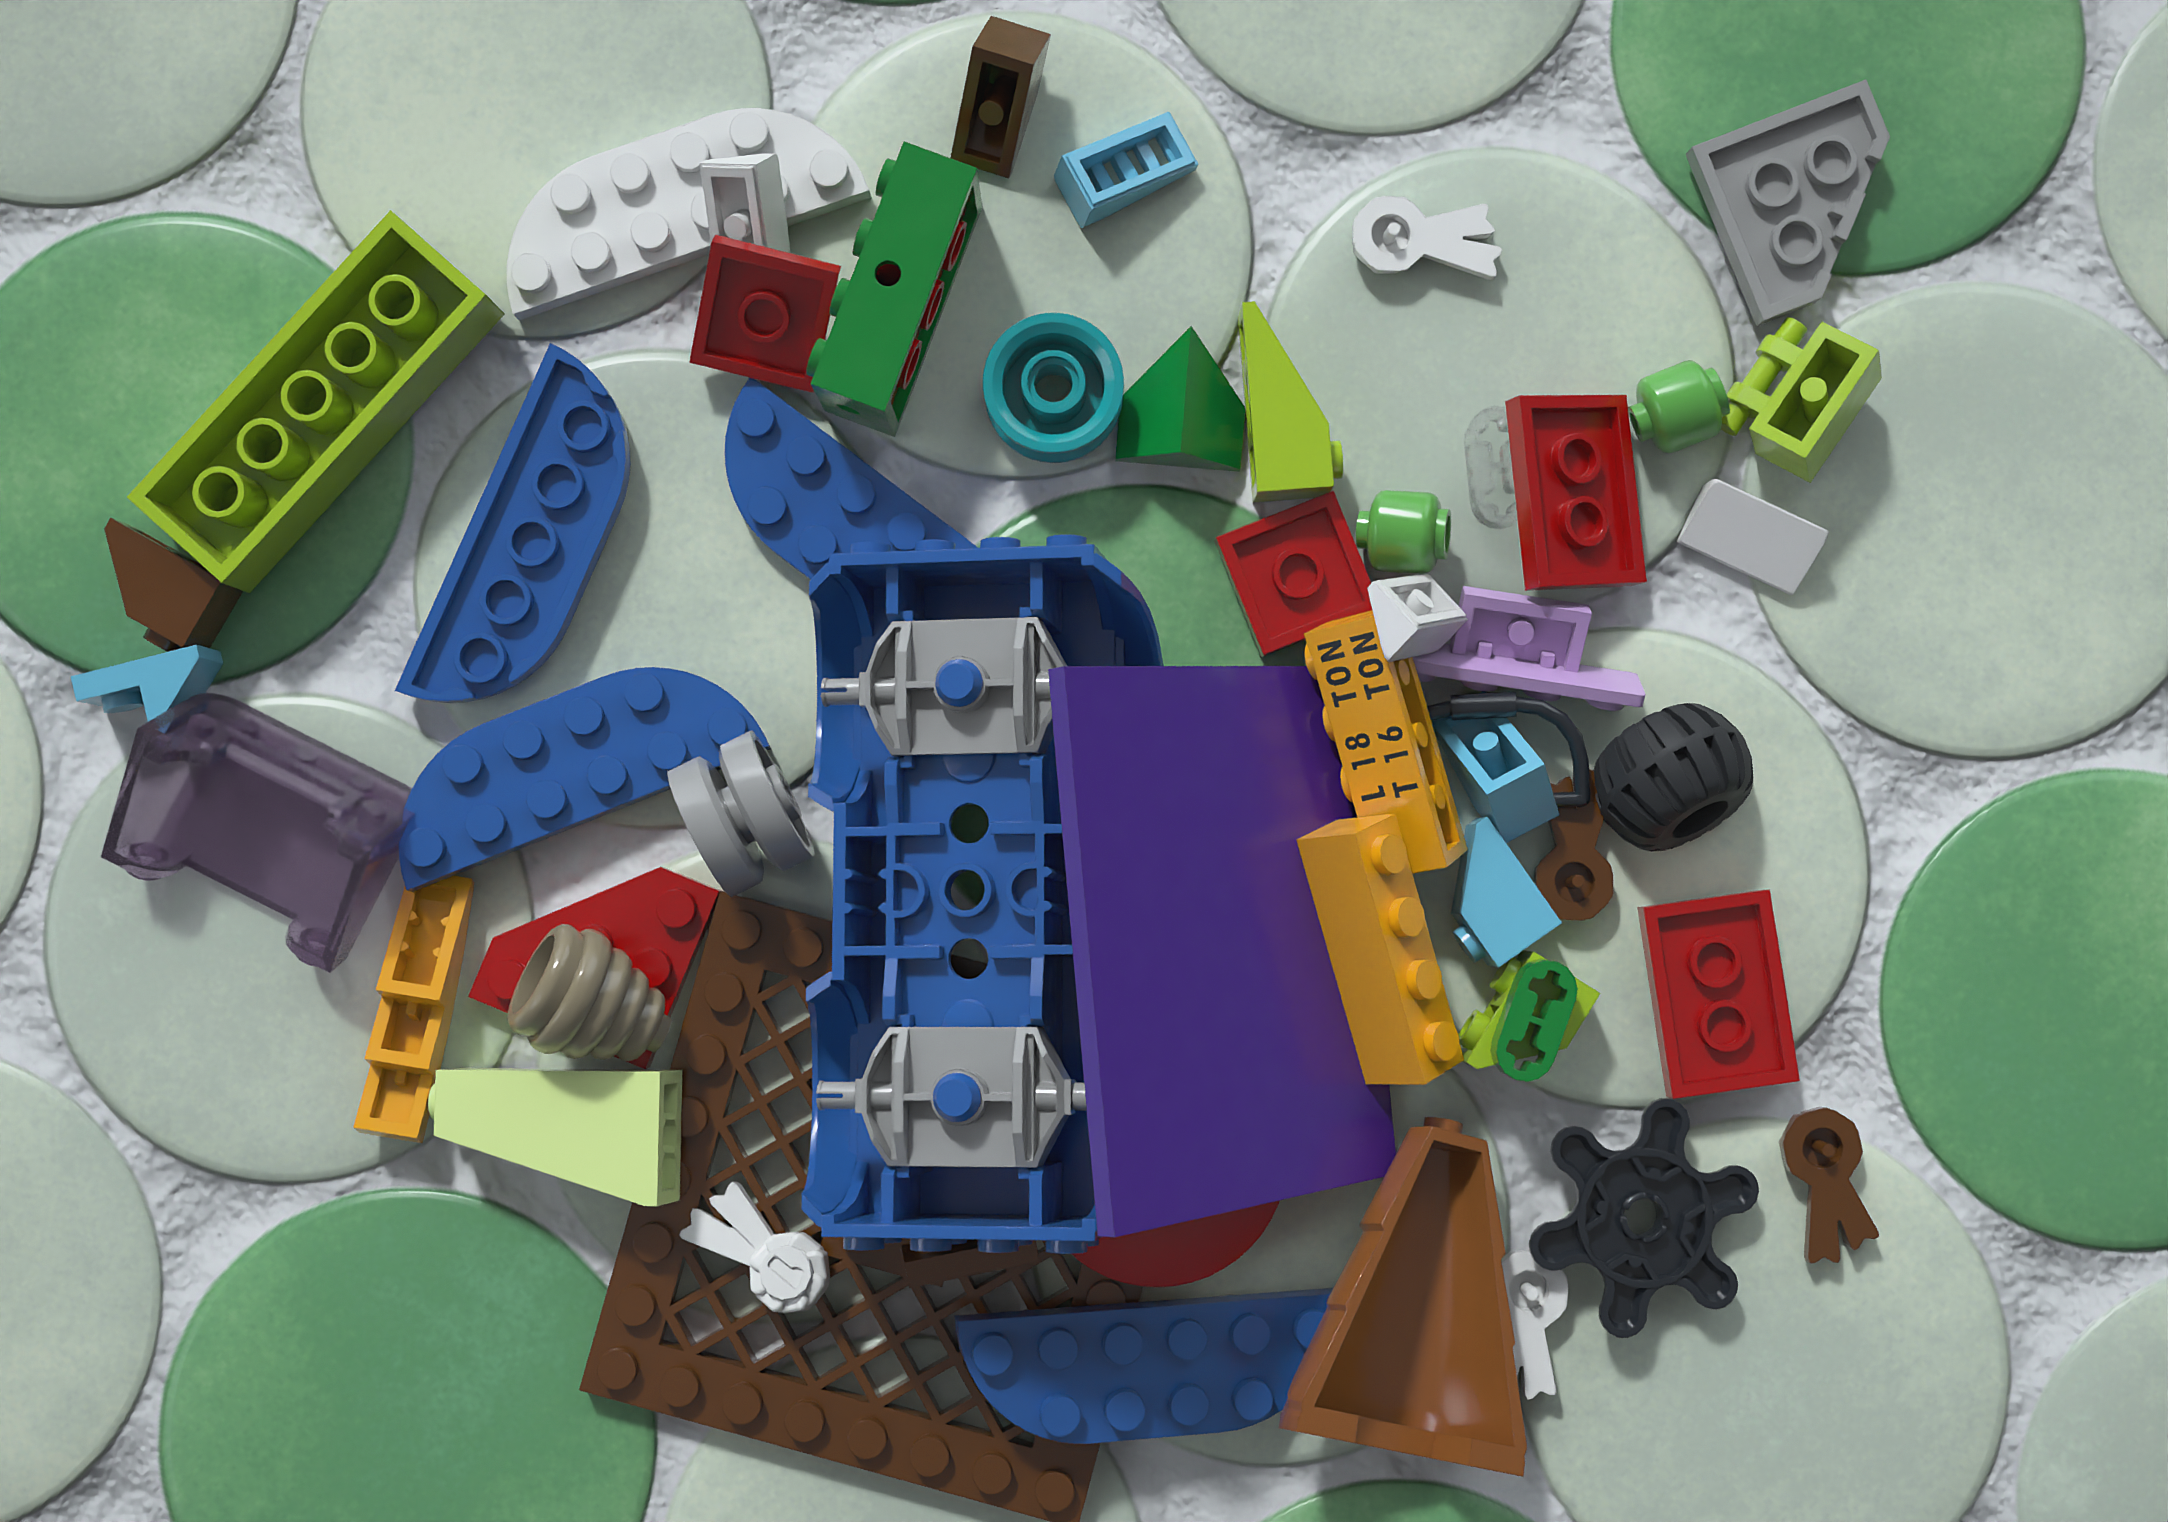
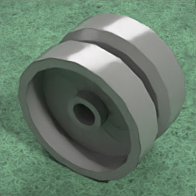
[667,730,815,897]

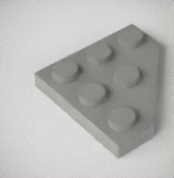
[1686,80,1890,327]

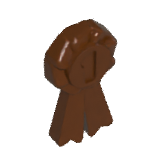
[1534,769,1613,921]
[1779,1107,1879,1264]

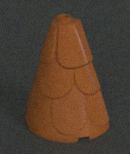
[1278,1117,1527,1477]

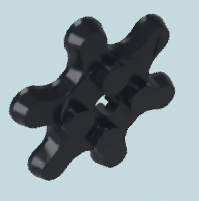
[1529,1098,1759,1338]

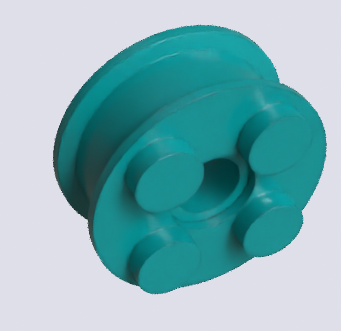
[983,313,1124,463]

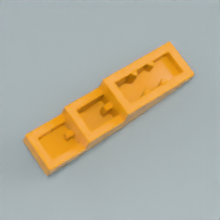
[353,876,475,1143]

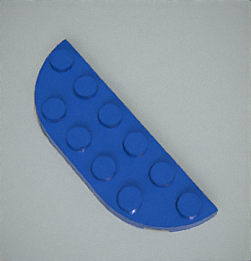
[394,343,631,703]
[724,377,978,580]
[398,667,771,892]
[954,1288,1333,1444]

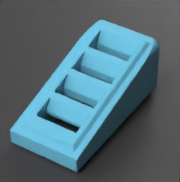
[1054,112,1199,228]

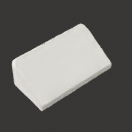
[699,154,791,253]
[1677,479,1829,595]
[1367,574,1468,662]

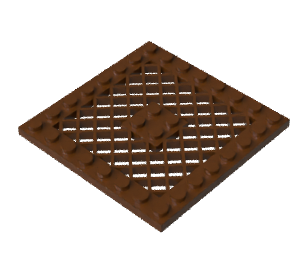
[579,891,1143,1522]

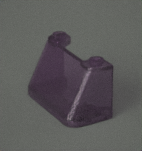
[101,693,415,973]

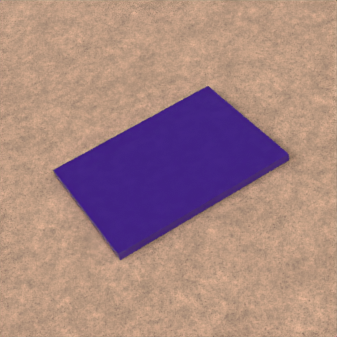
[1048,666,1396,1237]

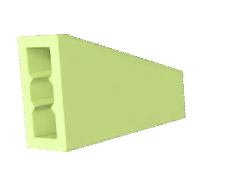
[428,1068,682,1206]

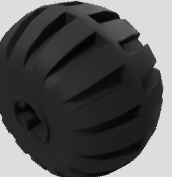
[1593,703,1753,852]

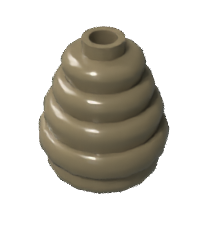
[507,924,672,1061]

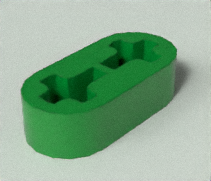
[1490,959,1578,1082]

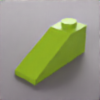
[1238,301,1343,503]

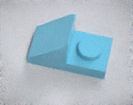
[71,645,223,739]

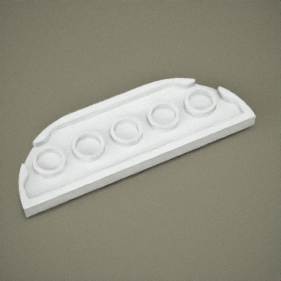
[507,108,872,320]

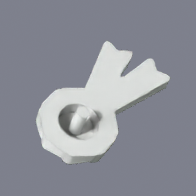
[1352,196,1502,280]
[679,1182,830,1313]
[1501,1250,1568,1400]

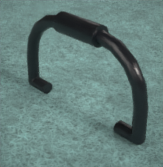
[1427,692,1590,808]

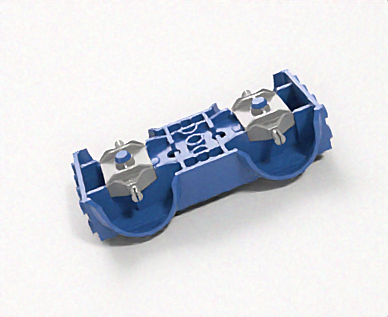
[801,535,1164,1254]

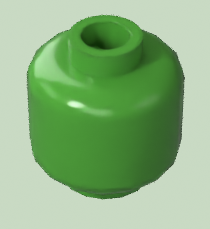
[1628,360,1730,454]
[1356,490,1451,574]

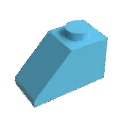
[1431,691,1559,843]
[1451,816,1562,967]

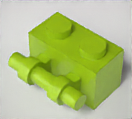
[1721,317,1882,483]

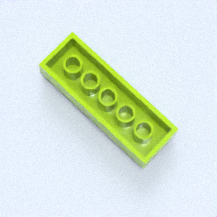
[127,210,505,593]

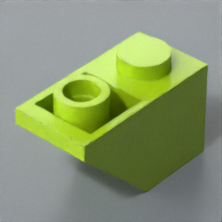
[1458,950,1601,1069]

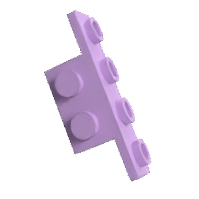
[1413,586,1646,711]

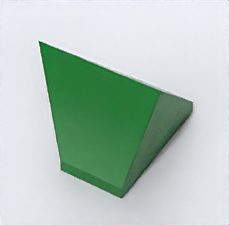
[1115,326,1245,472]

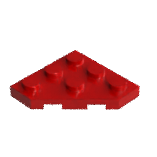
[468,867,722,1069]

